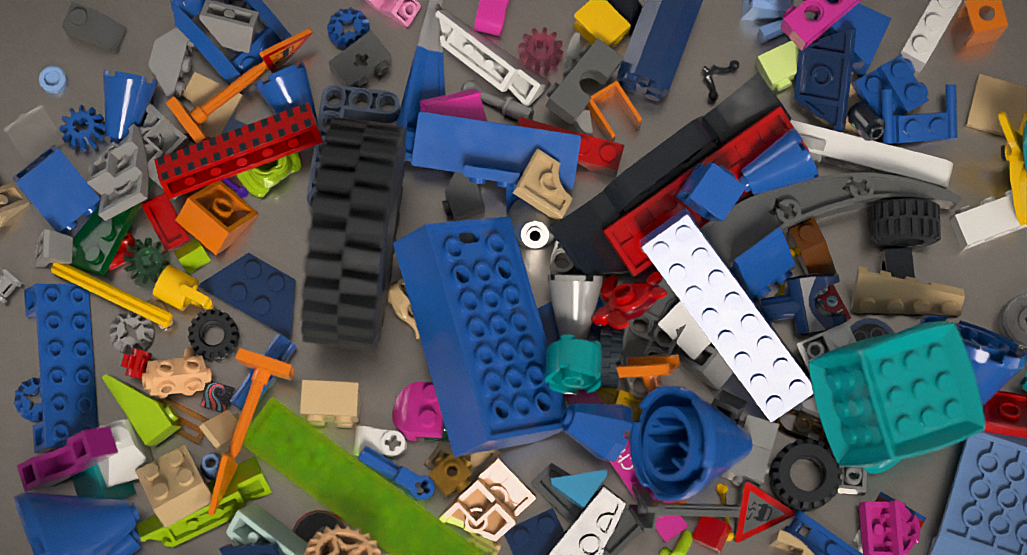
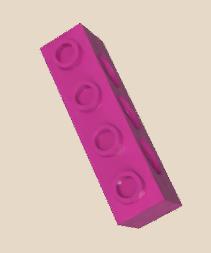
[780,0,862,51]

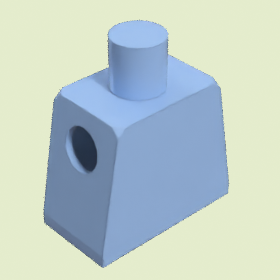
[741,0,794,23]

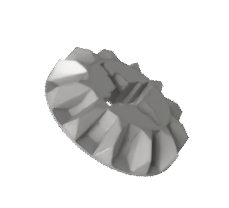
[109,310,154,354]

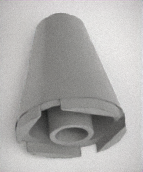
[508,199,557,248]
[547,274,603,341]

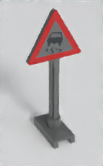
[628,479,795,543]

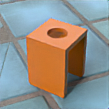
[956,0,1008,47]
[586,81,642,142]

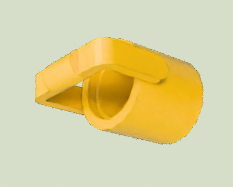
[152,265,214,311]

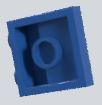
[852,55,929,118]

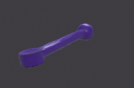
[222,178,249,198]

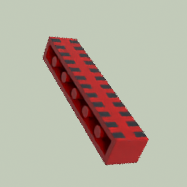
[154,102,323,199]

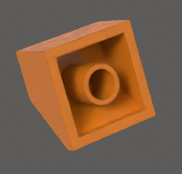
[175,180,259,255]

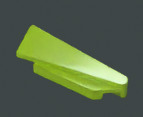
[137,456,272,547]

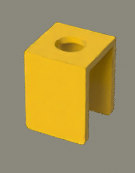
[573,0,631,50]

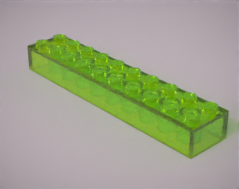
[242,397,486,555]

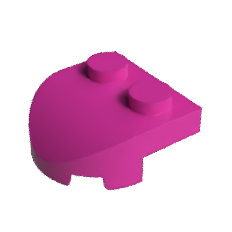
[392,382,444,441]
[859,500,920,555]

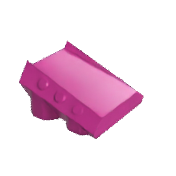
[420,89,487,121]

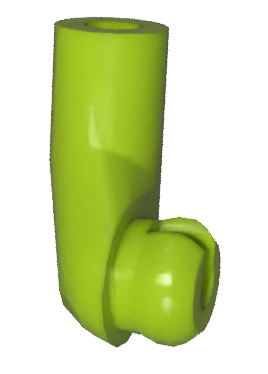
[659,530,694,555]

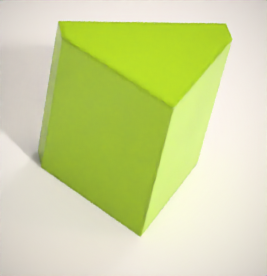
[174,238,211,274]

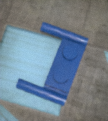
[881,84,958,144]

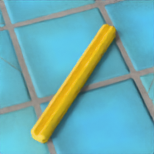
[51,263,173,327]

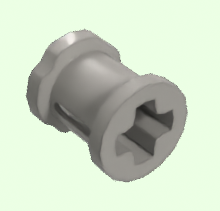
[0,268,23,304]

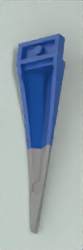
[396,0,445,162]

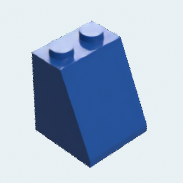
[814,0,892,78]
[12,145,101,233]

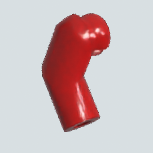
[108,232,136,271]

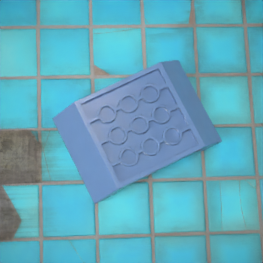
[928,431,1027,555]

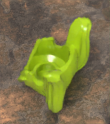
[237,152,302,198]

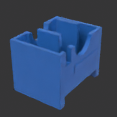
[675,163,746,222]

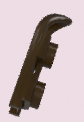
[775,409,830,448]

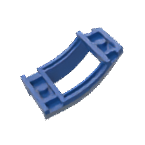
[170,0,292,87]

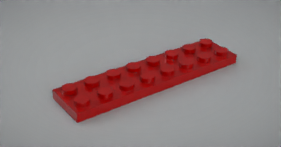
[602,107,810,277]

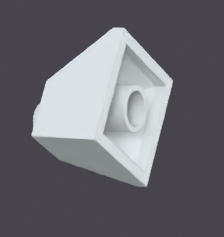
[98,419,154,488]

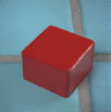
[692,516,732,552]

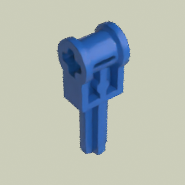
[358,446,435,501]

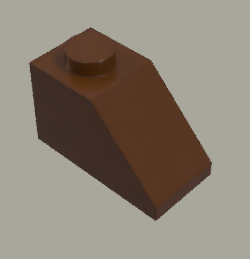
[789,218,837,274]

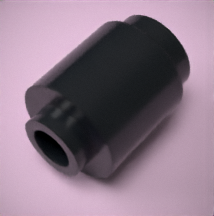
[847,102,886,141]

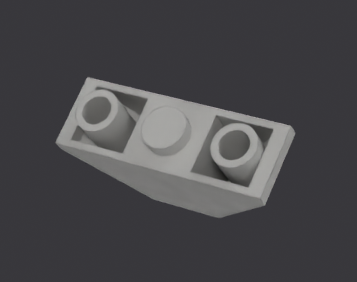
[148,28,195,100]

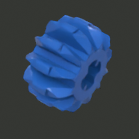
[59,105,105,152]

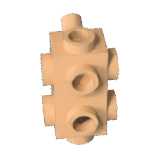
[142,347,211,398]

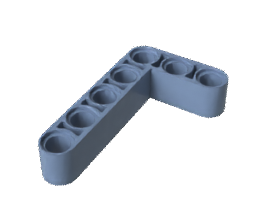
[306,85,400,215]

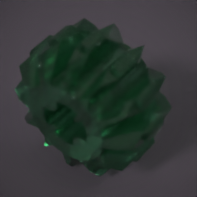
[122,237,170,284]

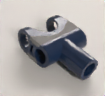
[761,273,847,334]

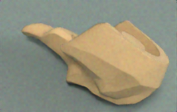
[388,279,420,340]

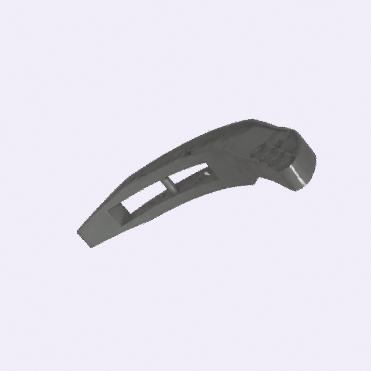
[621,173,961,400]

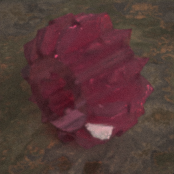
[518,27,564,73]

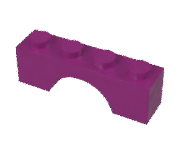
[17,426,118,492]

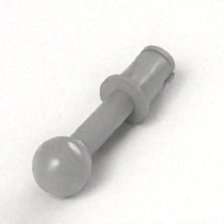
[461,80,534,120]

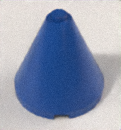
[919,315,1027,406]
[630,386,753,501]
[14,492,139,555]

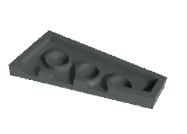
[531,463,642,555]

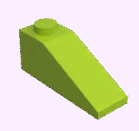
[102,374,181,446]

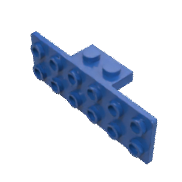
[411,111,581,189]

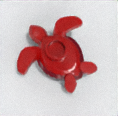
[591,271,668,329]

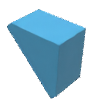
[550,470,607,510]

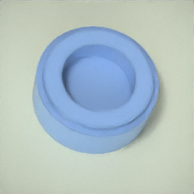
[39,66,67,94]

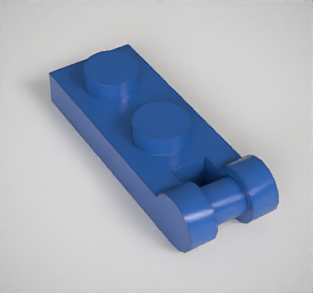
[783,510,863,555]

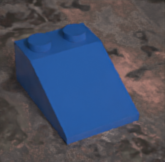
[732,227,795,301]

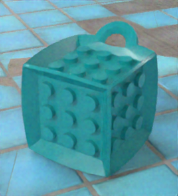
[809,321,986,474]

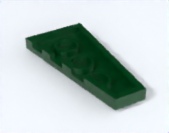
[69,177,154,276]

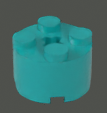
[545,334,602,395]

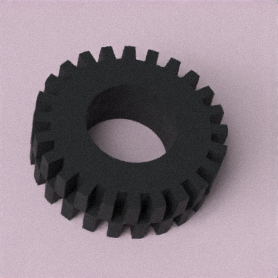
[301,117,406,352]

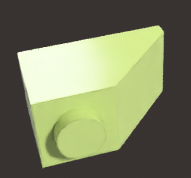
[755,40,799,91]

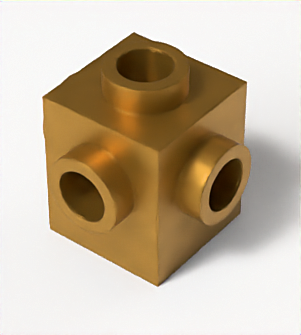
[428,453,472,498]

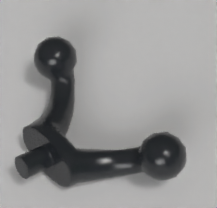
[702,60,740,101]

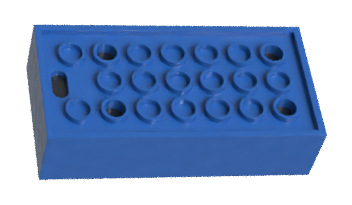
[393,216,566,457]

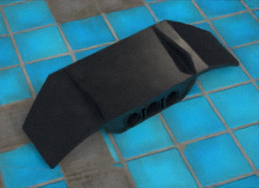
[549,72,791,275]

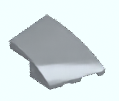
[139,104,194,200]
[87,124,148,221]

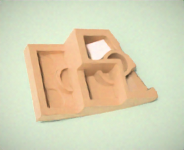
[438,456,536,541]

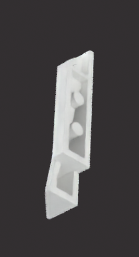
[436,10,551,107]

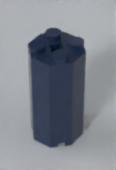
[617,0,703,102]

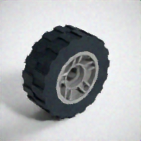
[597,326,624,389]

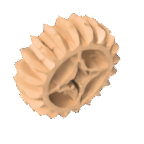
[304,524,381,555]

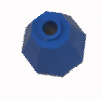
[560,404,633,462]

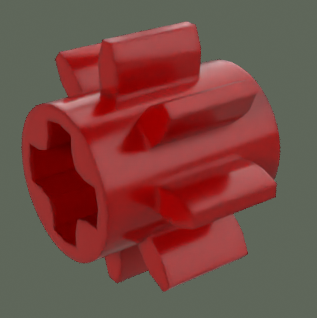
[121,348,152,380]

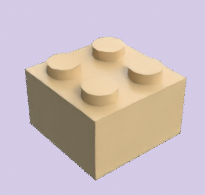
[300,380,361,428]
[135,444,212,528]

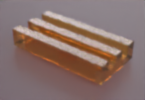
[160,397,210,445]

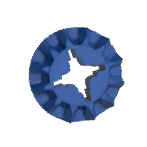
[327,7,370,49]
[13,377,43,422]

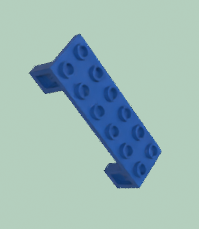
[24,283,98,453]

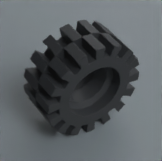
[188,309,240,361]

